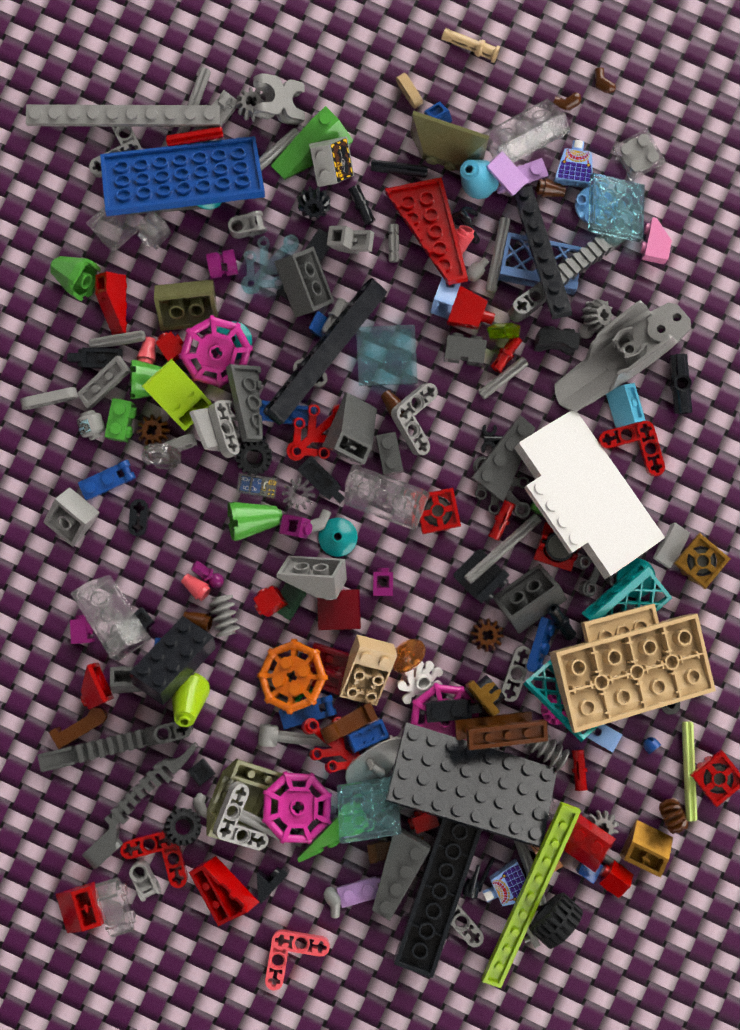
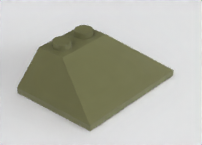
[411,111,489,171]
[206,759,286,851]

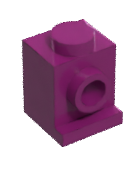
[279,514,312,539]
[373,568,393,596]
[70,615,95,644]

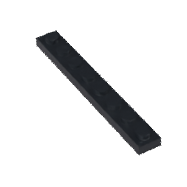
[513,185,572,320]

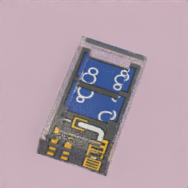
[236,473,278,498]

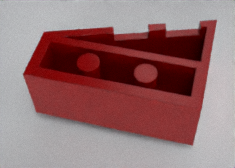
[189,856,259,926]

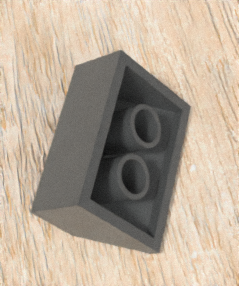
[274,246,335,318]
[492,564,567,634]

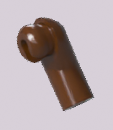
[594,67,616,93]
[552,92,581,111]

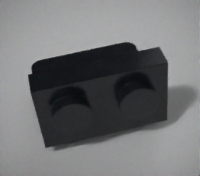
[453,549,510,603]

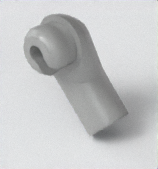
[324,887,341,918]

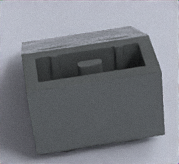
[322,392,377,465]

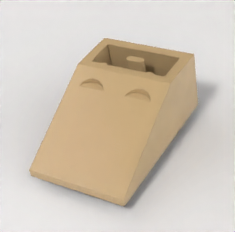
[339,635,397,706]

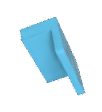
[606,383,646,428]

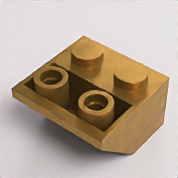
[619,819,673,878]

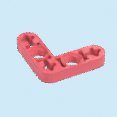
[265,929,330,990]

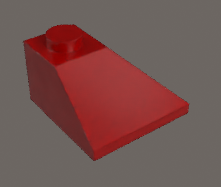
[80,662,114,710]

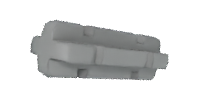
[388,224,399,263]

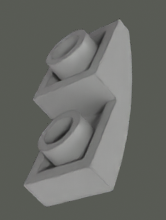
[653,523,690,569]

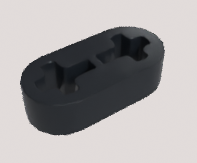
[128,499,149,537]

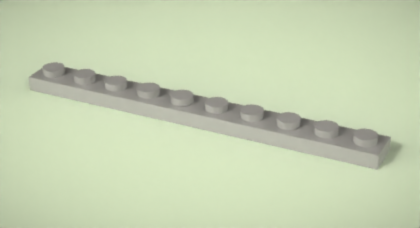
[26,104,221,127]

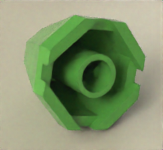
[50,256,101,301]

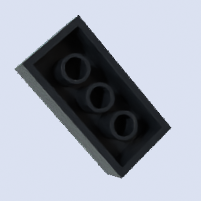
[129,616,215,705]

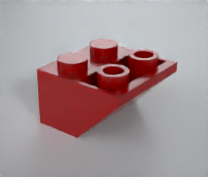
[56,881,106,933]

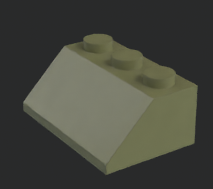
[154,279,218,331]

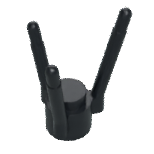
[462,857,495,898]

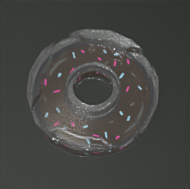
[141,444,182,469]

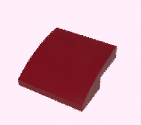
[317,589,361,630]
[310,642,350,695]

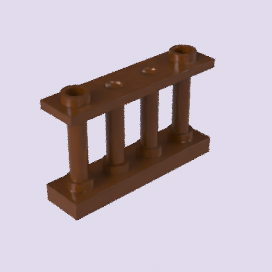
[454,711,548,750]

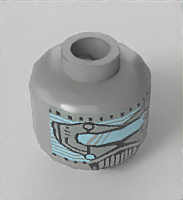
[77,410,105,440]

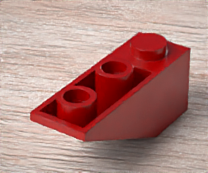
[95,271,127,335]

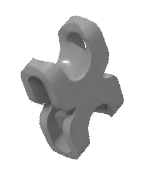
[253,73,305,125]

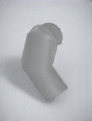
[310,509,331,533]
[193,793,207,819]

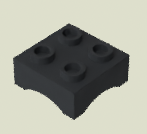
[534,326,580,356]

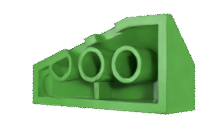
[271,106,353,180]
[297,801,371,862]

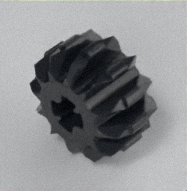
[298,186,330,220]

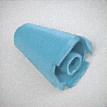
[460,160,499,199]

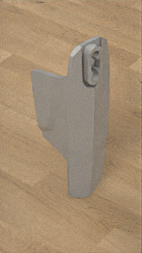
[555,300,691,412]

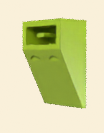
[142,359,213,431]

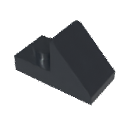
[257,865,290,904]

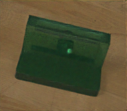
[277,583,307,621]

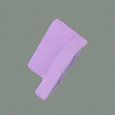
[486,151,529,196]

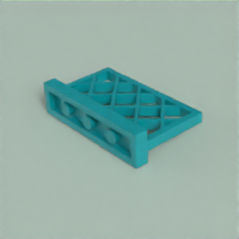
[582,561,672,621]
[523,659,599,742]

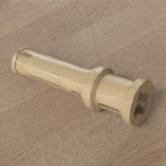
[441,28,500,63]

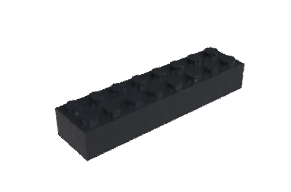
[393,818,482,978]

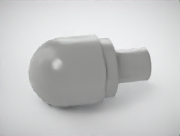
[466,257,489,282]

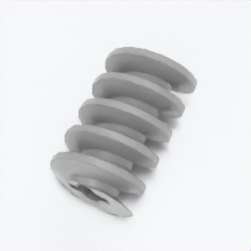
[209,594,240,638]
[524,734,570,772]

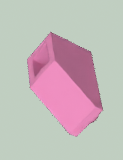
[640,217,672,264]

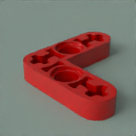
[598,421,665,477]
[120,830,188,888]

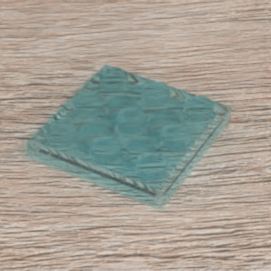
[588,173,645,242]
[356,325,418,386]
[337,776,401,844]

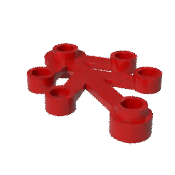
[286,404,340,461]
[301,716,360,773]

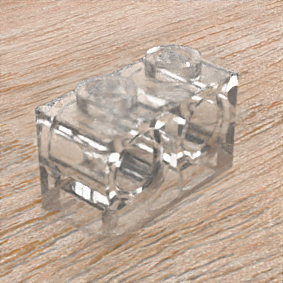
[135,211,171,250]

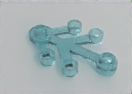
[241,235,299,294]

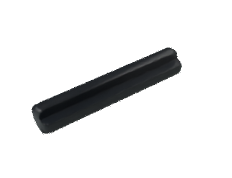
[371,160,428,178]

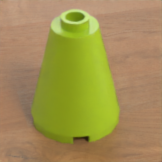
[171,673,210,727]

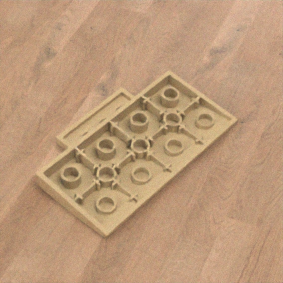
[549,604,716,733]

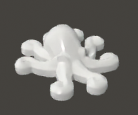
[397,659,443,704]

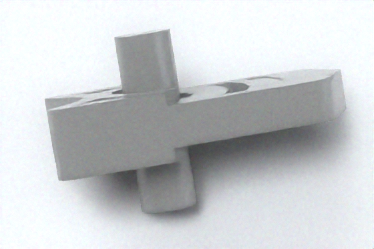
[523,928,541,948]

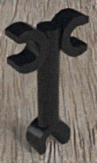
[481,425,503,453]

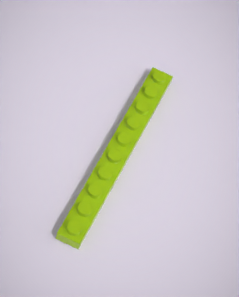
[481,802,581,988]

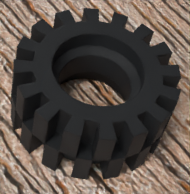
[236,440,272,476]
[164,808,202,846]

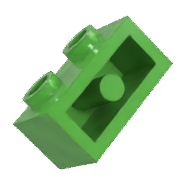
[104,398,137,443]

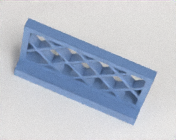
[498,232,582,296]

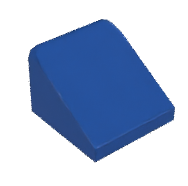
[424,101,452,123]
[309,311,328,337]
[575,862,603,884]

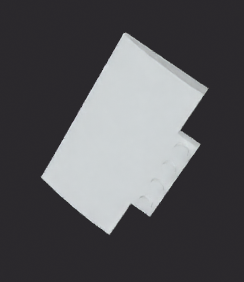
[514,411,665,579]

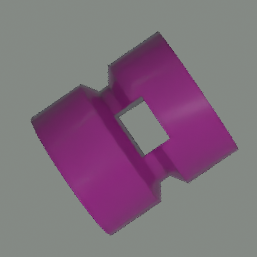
[206,249,238,279]

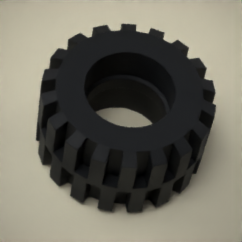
[530,893,583,949]

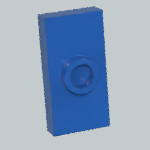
[346,719,389,753]

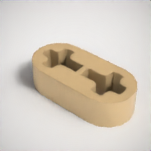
[396,72,423,109]

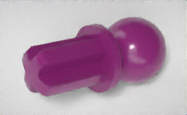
[191,561,224,589]

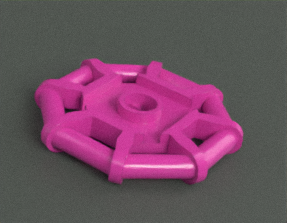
[179,315,253,389]
[410,683,479,741]
[261,771,333,845]

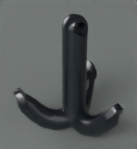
[452,206,480,244]

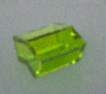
[487,323,521,339]

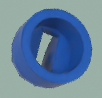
[643,737,661,754]

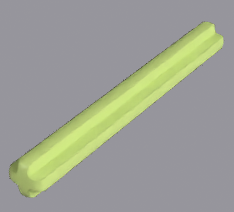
[682,721,697,821]

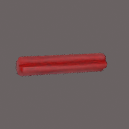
[166,126,224,146]

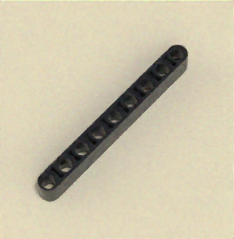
[263,278,387,425]

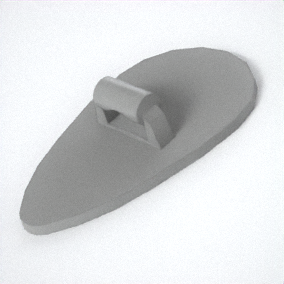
[345,737,401,791]

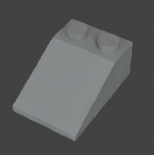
[189,408,242,452]
[276,556,347,600]

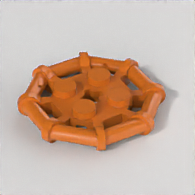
[257,639,328,714]

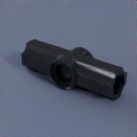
[669,353,692,415]

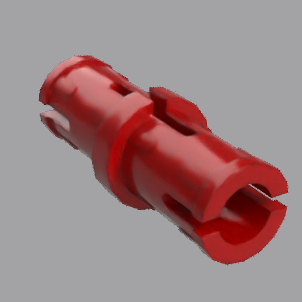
[490,334,522,373]
[488,500,515,541]
[572,749,588,791]

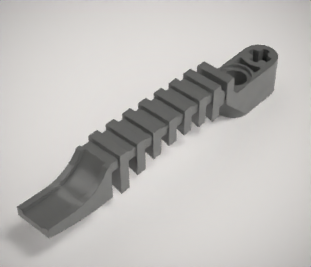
[508,221,633,322]
[37,721,193,772]
[82,742,198,870]

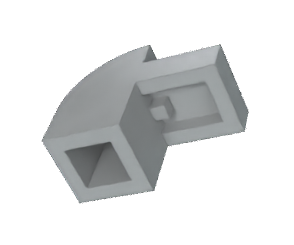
[327,226,374,254]

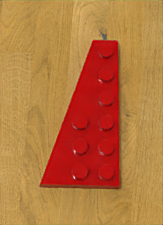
[385,177,468,285]

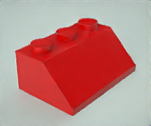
[544,814,616,872]

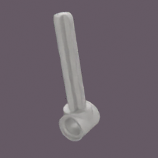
[258,724,329,747]

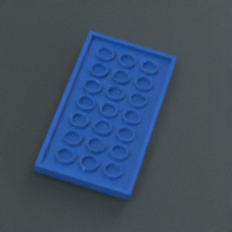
[100,136,265,216]

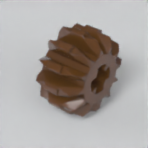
[136,414,170,447]
[470,618,504,652]
[659,797,688,834]

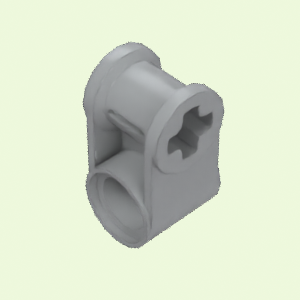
[228,211,267,239]
[129,860,162,902]

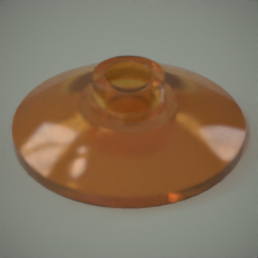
[392,639,426,673]

